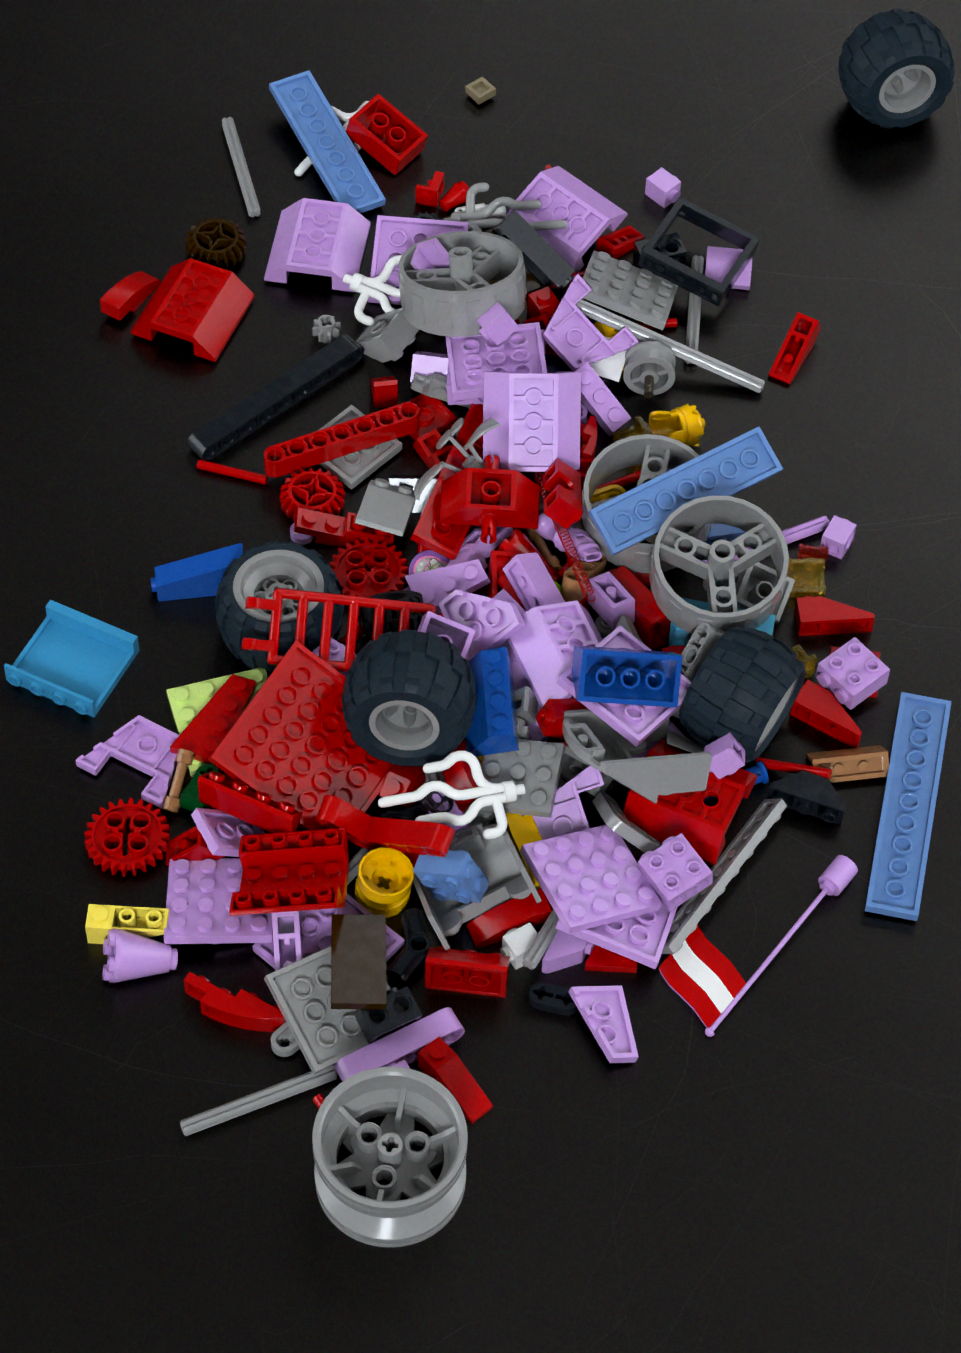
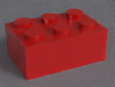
[346,94,428,175]

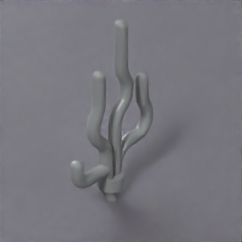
[444,182,568,232]

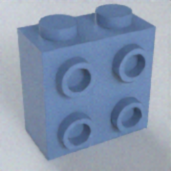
[413,849,489,904]

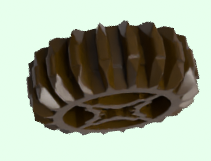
[185,216,247,270]

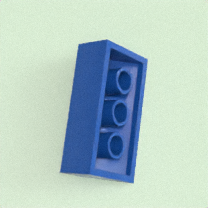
[572,645,683,707]
[465,647,519,757]

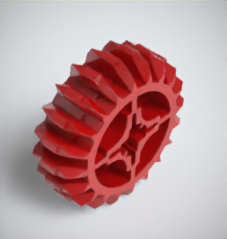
[280,467,345,522]

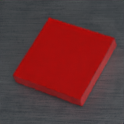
[408,393,458,440]

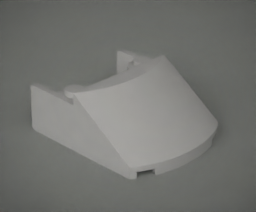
[562,709,712,804]
[413,819,542,951]

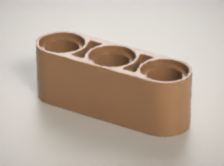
[560,555,607,602]

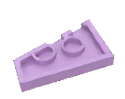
[405,559,491,613]
[568,985,639,1063]

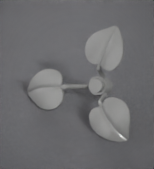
[414,417,500,501]

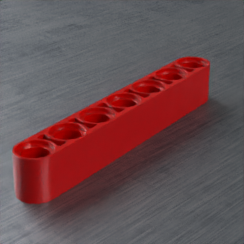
[263,402,419,478]

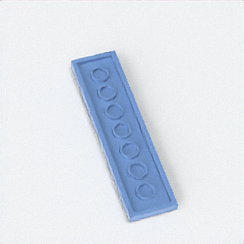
[269,70,386,213]
[588,427,783,556]

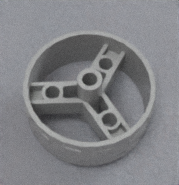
[398,231,527,337]
[582,434,712,573]
[649,495,789,635]

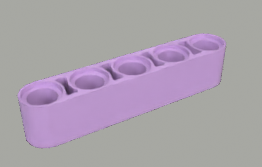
[334,1007,465,1082]

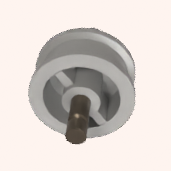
[623,341,676,398]

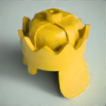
[649,403,705,447]

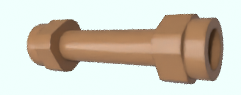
[524,528,562,574]
[162,748,194,813]

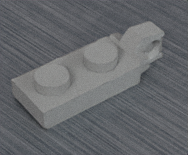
[411,373,471,408]

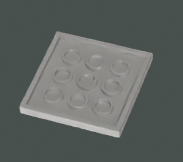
[582,250,678,331]
[264,946,403,1075]

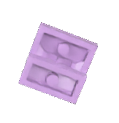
[705,246,752,290]

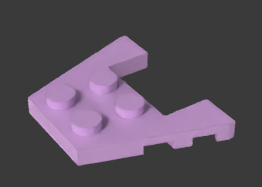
[542,274,639,371]
[76,715,180,809]
[532,765,604,840]

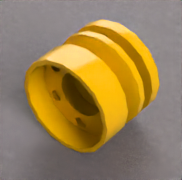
[355,847,414,918]

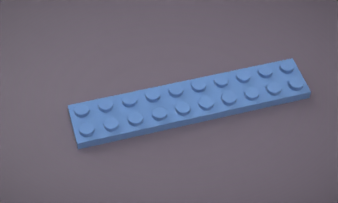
[865,692,952,921]

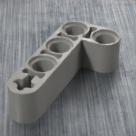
[672,623,725,718]

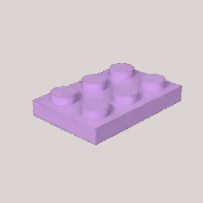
[191,808,266,857]

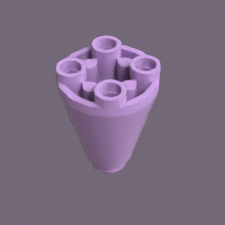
[102,929,178,983]

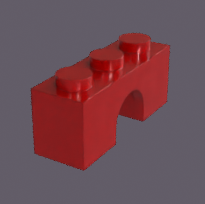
[542,458,583,529]

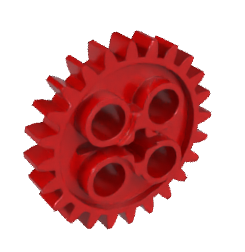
[329,537,408,608]
[84,798,171,877]

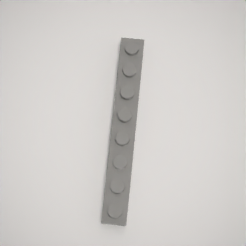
[662,798,787,954]

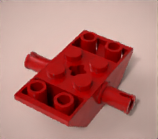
[440,455,540,544]

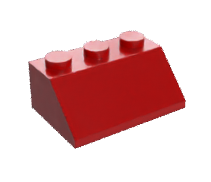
[425,946,510,998]

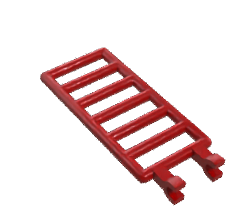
[241,588,436,672]

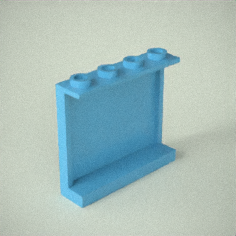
[4,600,140,717]

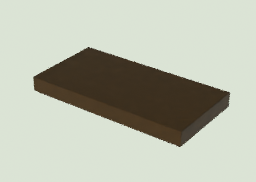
[331,914,387,1009]

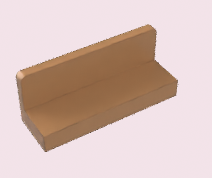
[806,745,889,783]

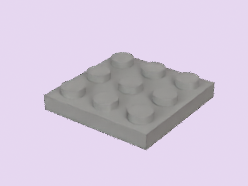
[319,404,402,490]
[479,739,566,818]

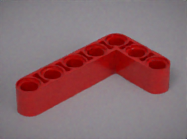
[316,795,455,857]

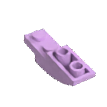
[447,527,514,569]

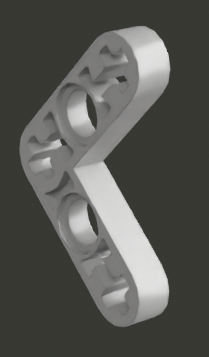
[593,791,662,853]

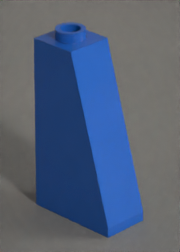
[150,543,243,602]

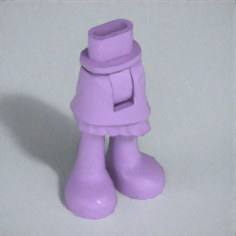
[535,513,602,562]

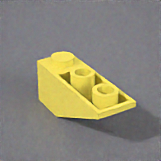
[85,904,169,944]

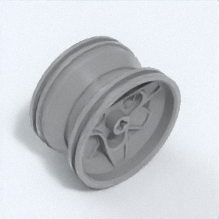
[312,1067,468,1247]

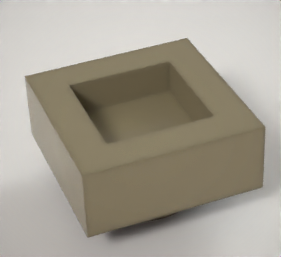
[465,77,496,104]

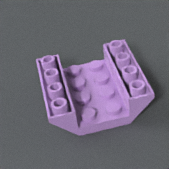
[508,166,628,273]
[264,198,371,292]
[483,371,581,472]
[507,600,603,708]

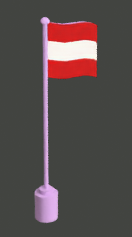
[659,855,858,1037]

